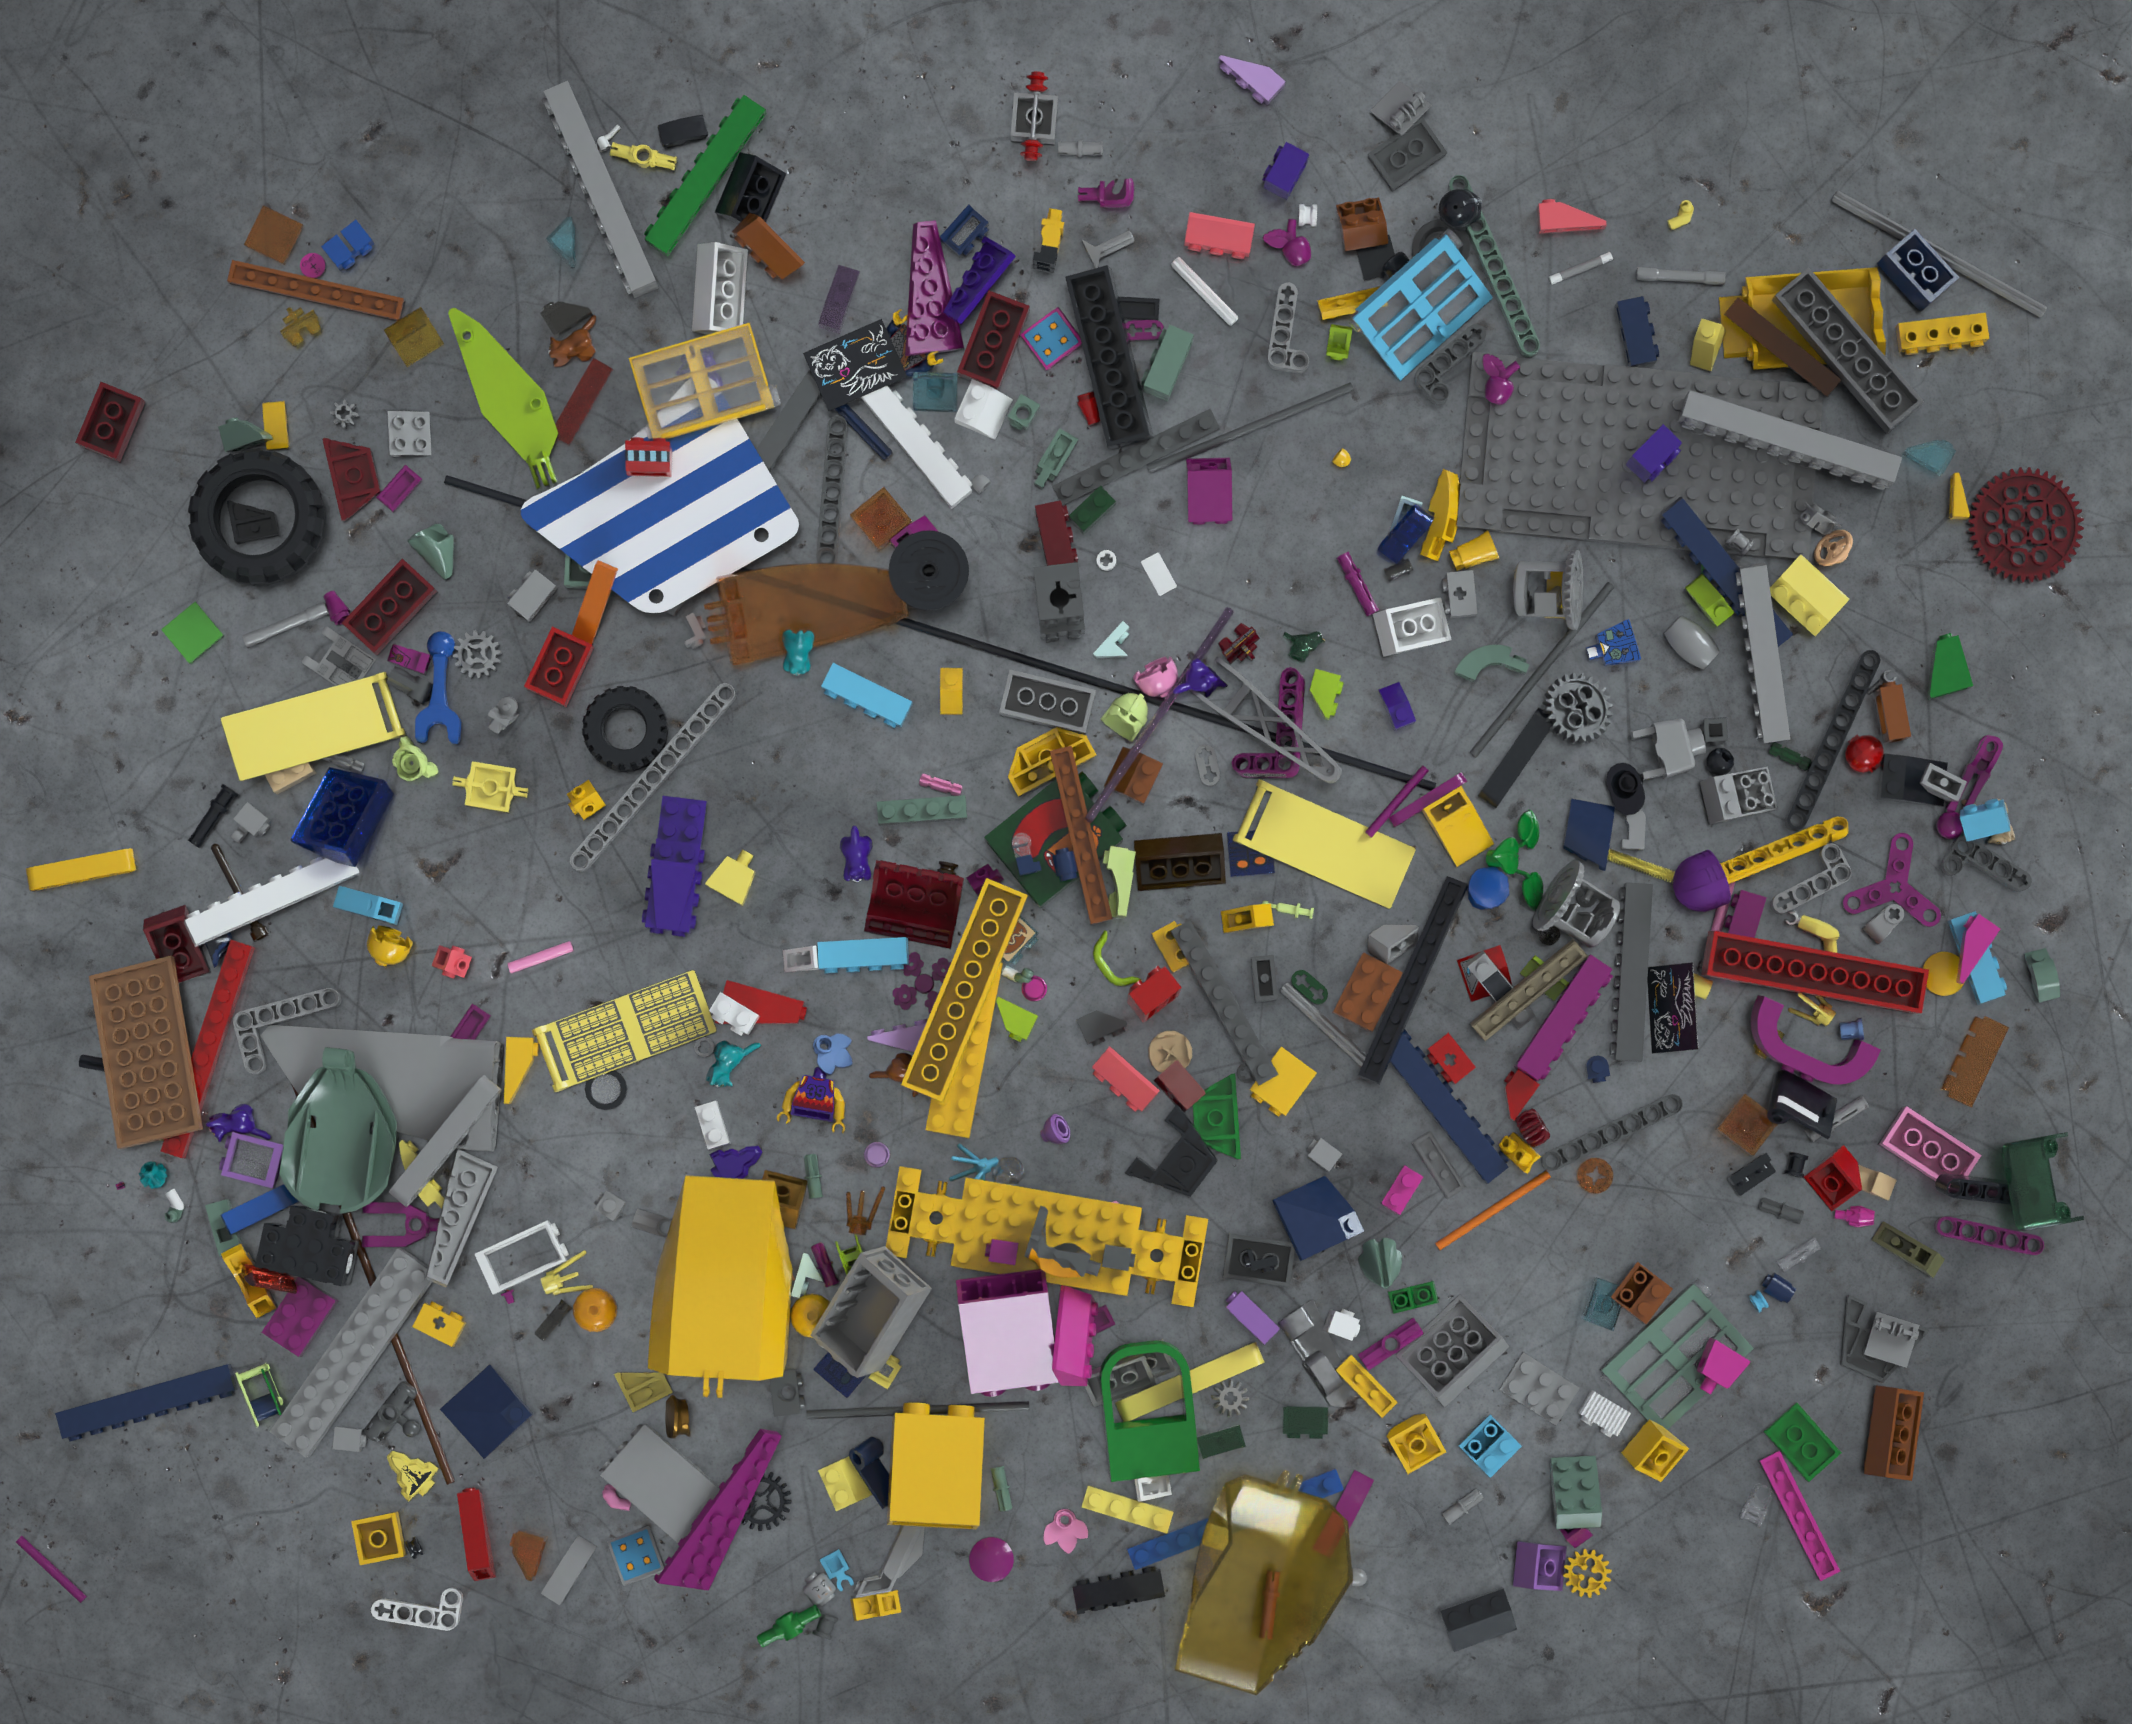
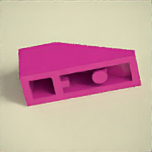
[1956,914,2000,985]

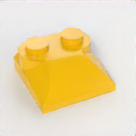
[1386,1414,1446,1474]

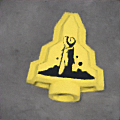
[387,1451,439,1502]

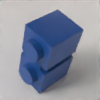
[321,220,375,270]

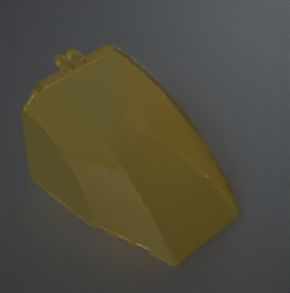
[1175,1470,1353,1695]

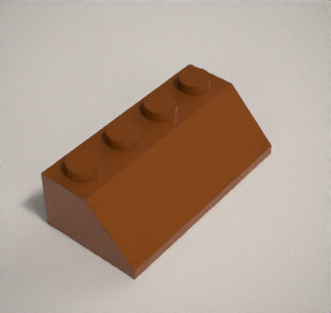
[1864,1385,1924,1481]

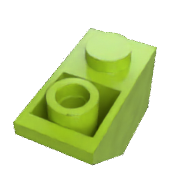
[1309,669,1344,720]

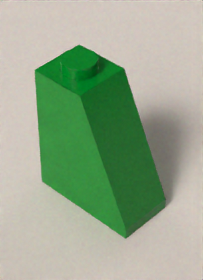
[1927,633,1973,700]

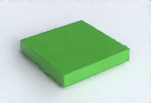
[161,602,224,664]

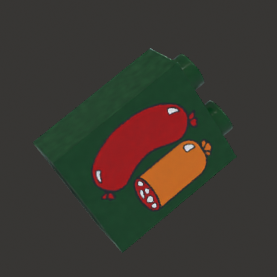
[984,771,1127,909]

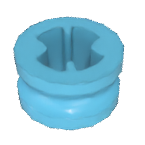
[1749,1290,1769,1313]

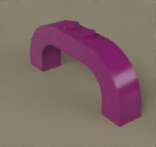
[1751,995,1881,1085]

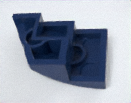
[1563,799,1615,871]

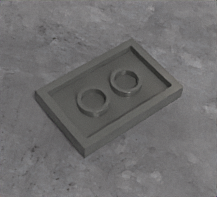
[1368,117,1447,191]

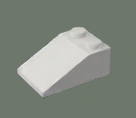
[1373,597,1452,657]

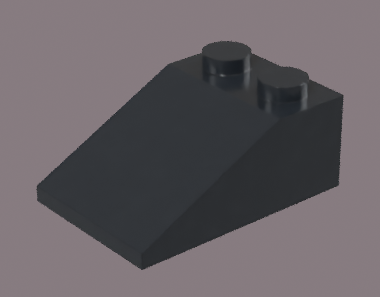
[1877,754,1948,807]

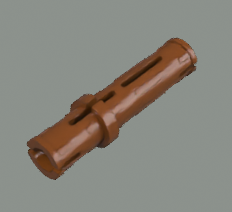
[1258,1570,1281,1639]

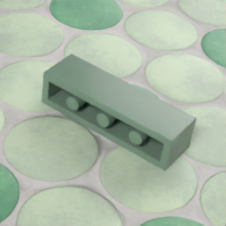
[877,795,967,826]

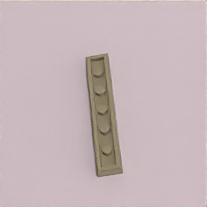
[1470,939,1588,1041]

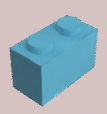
[1960,799,2010,841]

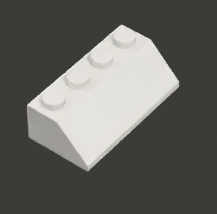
[692,242,748,335]

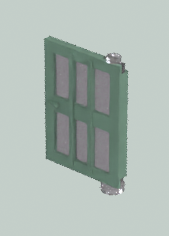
[1601,1279,1754,1430]

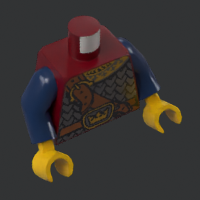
[886,309,943,377]

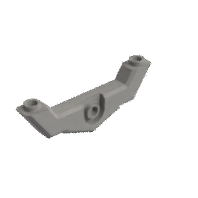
[853,1526,925,1598]

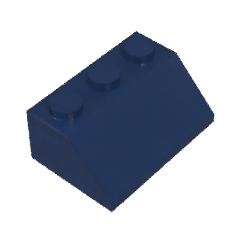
[1877,229,1959,312]

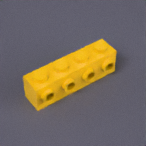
[1895,313,1989,355]

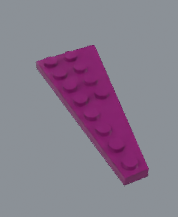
[654,1429,782,1591]

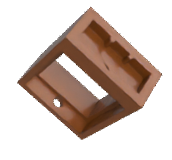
[1874,681,1911,744]

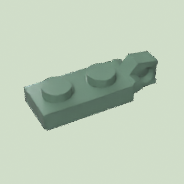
[1035,428,1078,489]

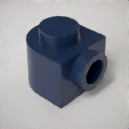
[1585,1055,1610,1083]

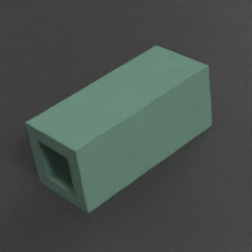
[205,1199,242,1257]

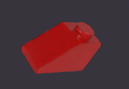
[1504,1069,1540,1121]

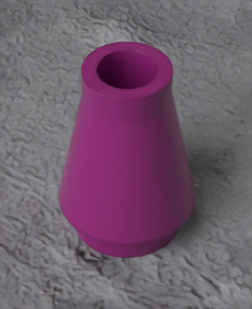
[323,591,350,625]

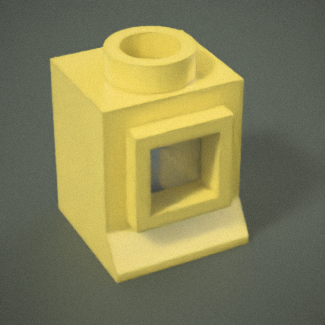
[869,1355,902,1390]

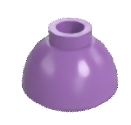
[1040,1114,1070,1144]

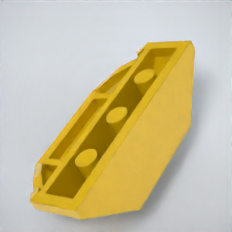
[1008,727,1096,797]

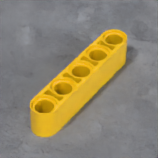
[26,848,136,891]

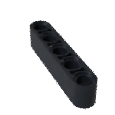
[1478,707,1553,808]
[1935,1173,2040,1207]

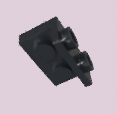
[1727,1153,1776,1196]

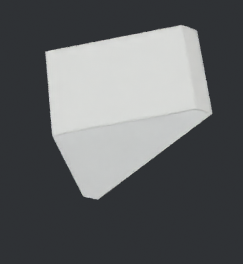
[783,946,819,972]
[1134,1475,1172,1502]

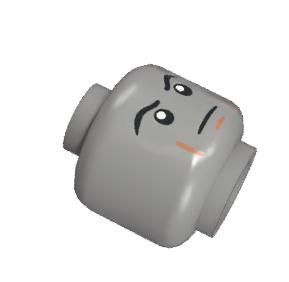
[803,1572,836,1607]

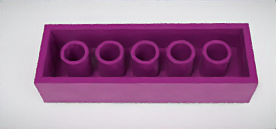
[1513,954,1613,1081]

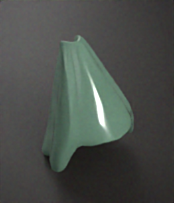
[407,524,454,579]
[1358,1238,1402,1289]

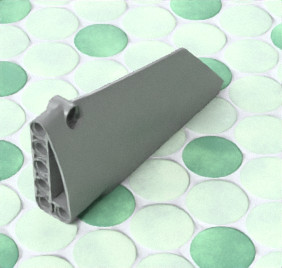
[260,1025,504,1152]

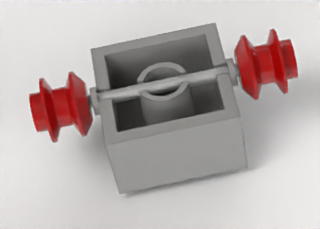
[1011,71,1058,161]

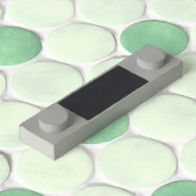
[1465,950,1536,1029]

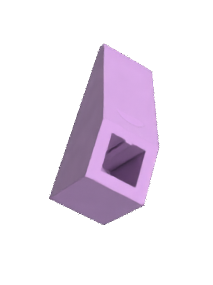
[1218,55,1286,105]
[867,1019,927,1053]

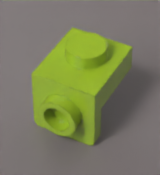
[1326,324,1353,360]

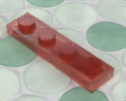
[555,358,613,446]

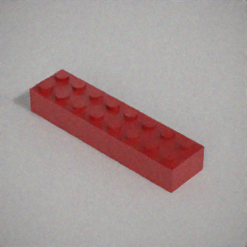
[1127,966,1182,1023]

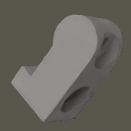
[1620,810,1646,851]

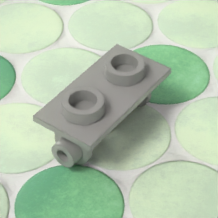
[1800,502,1842,535]

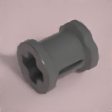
[812,1612,838,1640]

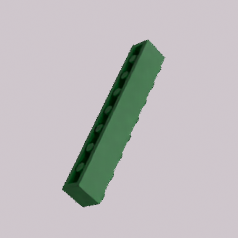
[644,95,767,257]

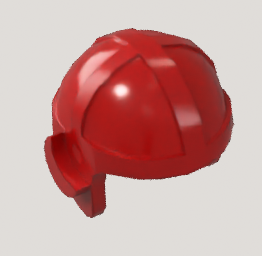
[1845,734,1884,773]

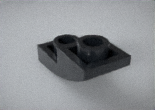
[657,115,708,147]

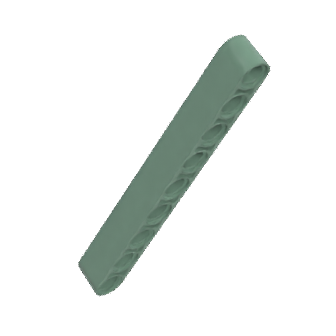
[1448,175,1540,358]

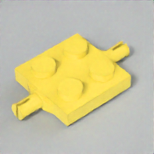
[452,761,528,813]

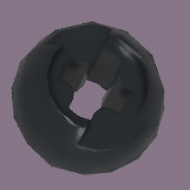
[1706,748,1734,776]

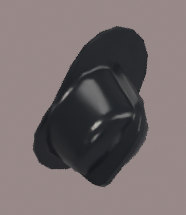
[1606,763,1645,815]

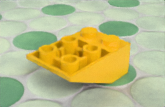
[1422,786,1494,867]

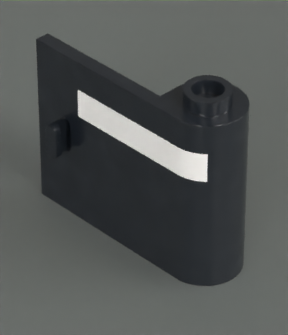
[1767,1070,1837,1139]

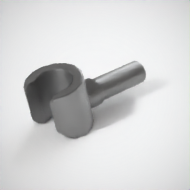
[1867,670,1896,695]

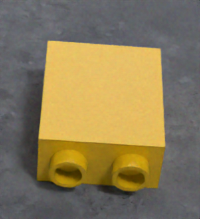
[887,1403,985,1529]

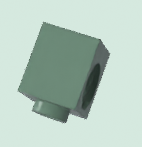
[1008,394,1040,431]

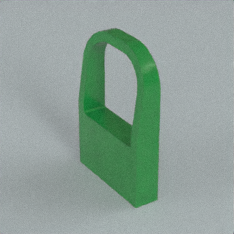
[1099,1340,1200,1482]

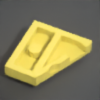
[614,1372,673,1413]

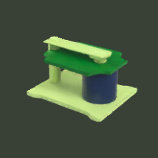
[235,1363,283,1428]

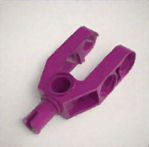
[362,1202,439,1247]

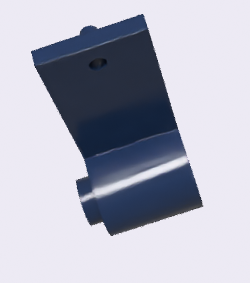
[849,1437,889,1509]

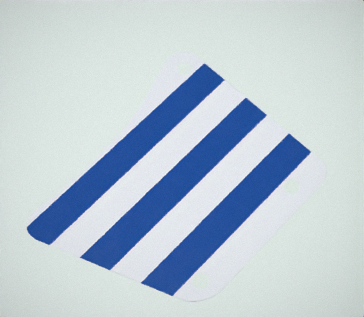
[521,377,799,613]

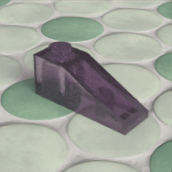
[818,265,860,334]

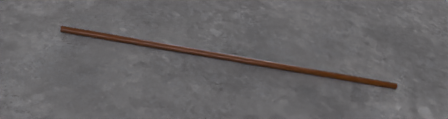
[291,1084,455,1485]

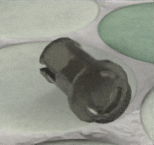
[1384,558,1413,581]

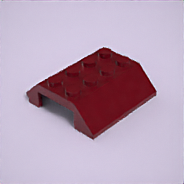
[864,860,964,949]

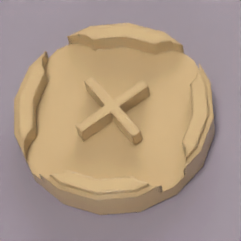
[1148,1031,1192,1073]

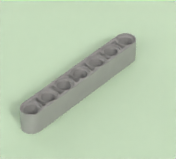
[389,1075,502,1207]

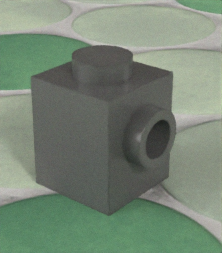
[1700,717,1728,745]

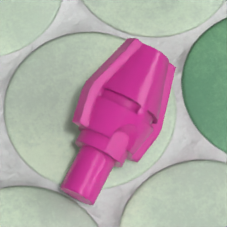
[1835,1206,1875,1227]

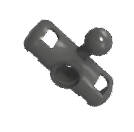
[364,1381,420,1442]

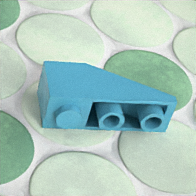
[333,886,403,925]

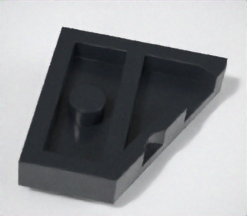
[227,501,279,544]

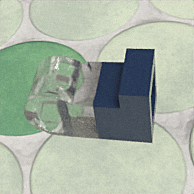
[1012,833,1042,876]

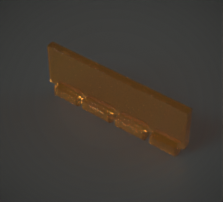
[1942,1016,2009,1108]

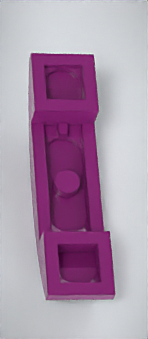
[1313,1470,1374,1559]

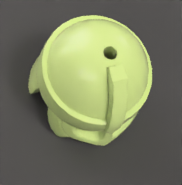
[1101,693,1148,742]

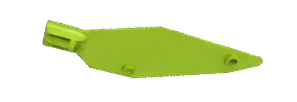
[448,308,558,489]

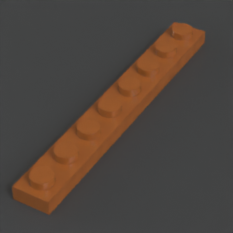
[227,260,404,321]
[1050,746,1113,924]

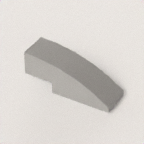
[541,1535,597,1605]

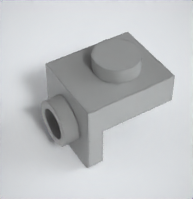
[684,613,706,649]

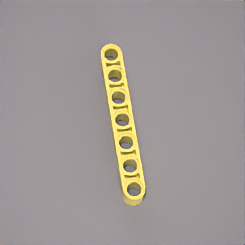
[1115,1342,1264,1422]

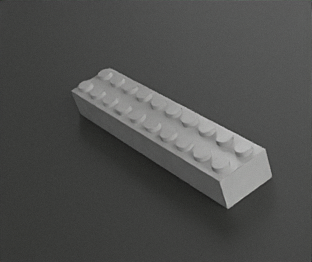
[542,81,659,298]
[1677,390,1902,490]
[270,1248,432,1457]

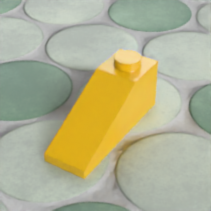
[504,1037,539,1104]

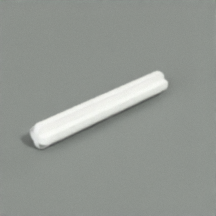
[1171,257,1238,326]

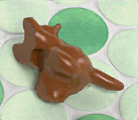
[548,315,596,367]
[869,1053,920,1097]

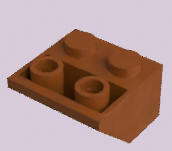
[1336,198,1389,251]
[1611,1262,1673,1324]

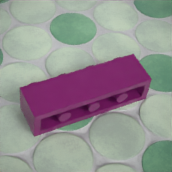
[1724,890,1767,983]

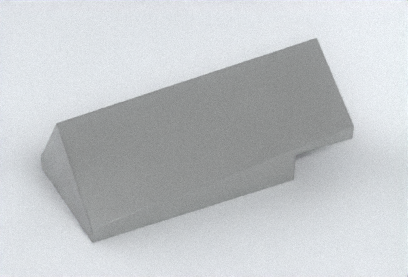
[1085,1338,1176,1407]

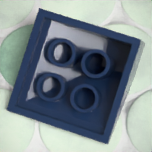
[1272,1176,1364,1261]
[440,1364,534,1459]

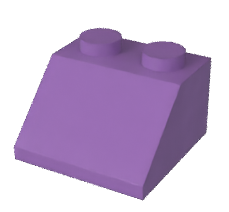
[1513,1542,1567,1591]

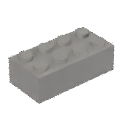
[999,670,1096,735]

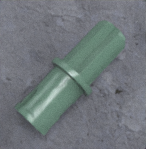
[804,1154,823,1199]
[990,1466,1012,1511]

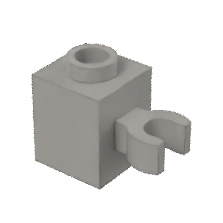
[231,802,271,843]

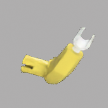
[1785,910,1840,953]

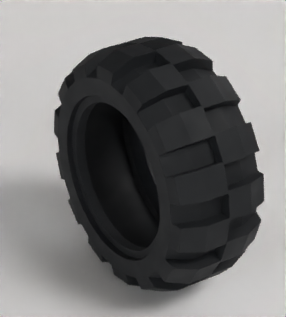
[188,449,326,586]

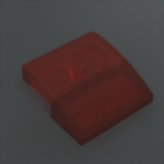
[241,1264,298,1294]

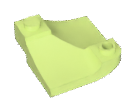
[1103,846,1136,918]

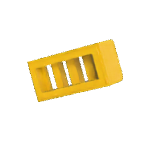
[1949,473,1970,520]

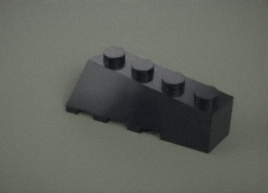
[1072,1566,1165,1615]

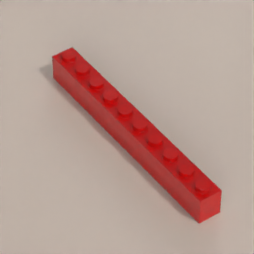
[161,940,255,1159]

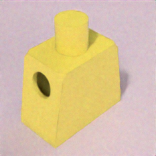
[705,849,755,906]

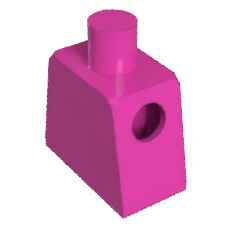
[1697,1337,1751,1395]

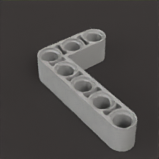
[233,988,342,1075]

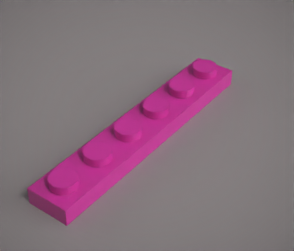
[1759,1451,1840,1581]

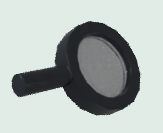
[585,1070,627,1110]

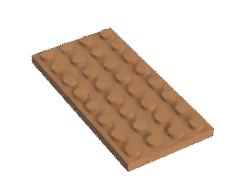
[89,956,203,1149]

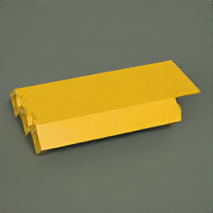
[1719,267,1886,370]

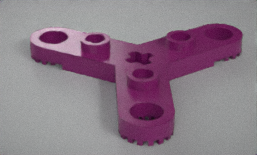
[1842,833,1941,927]

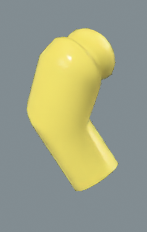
[1667,200,1694,230]

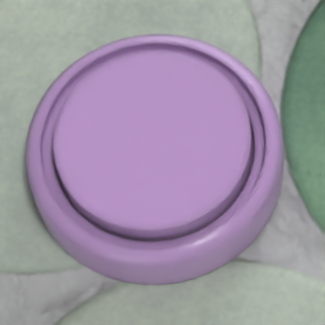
[864,1142,890,1168]

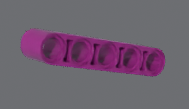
[1934,1216,2044,1255]

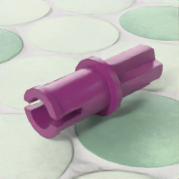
[811,1243,839,1287]

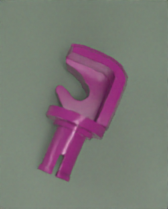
[1078,178,1135,208]

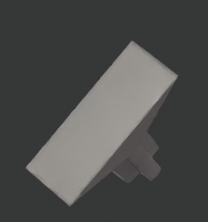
[1082,231,1134,268]

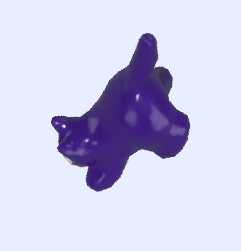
[1173,658,1228,697]
[840,826,873,882]
[206,1104,271,1142]

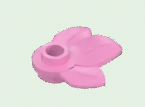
[1044,1509,1088,1554]

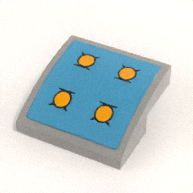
[607,1526,665,1586]

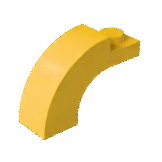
[221,1243,276,1319]

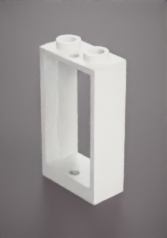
[475,1220,569,1295]

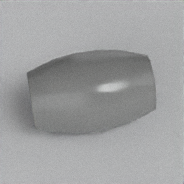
[1664,616,1720,669]

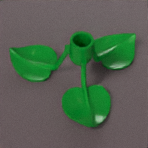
[1486,809,1544,911]

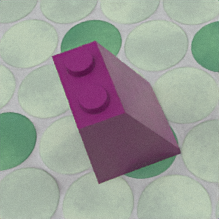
[1186,457,1233,525]

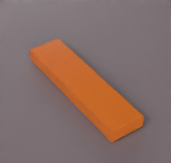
[572,560,618,644]

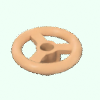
[1814,530,1853,566]

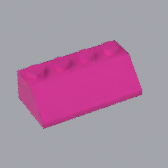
[1052,1286,1098,1386]

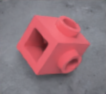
[432,945,472,979]

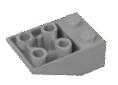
[1700,766,1778,824]

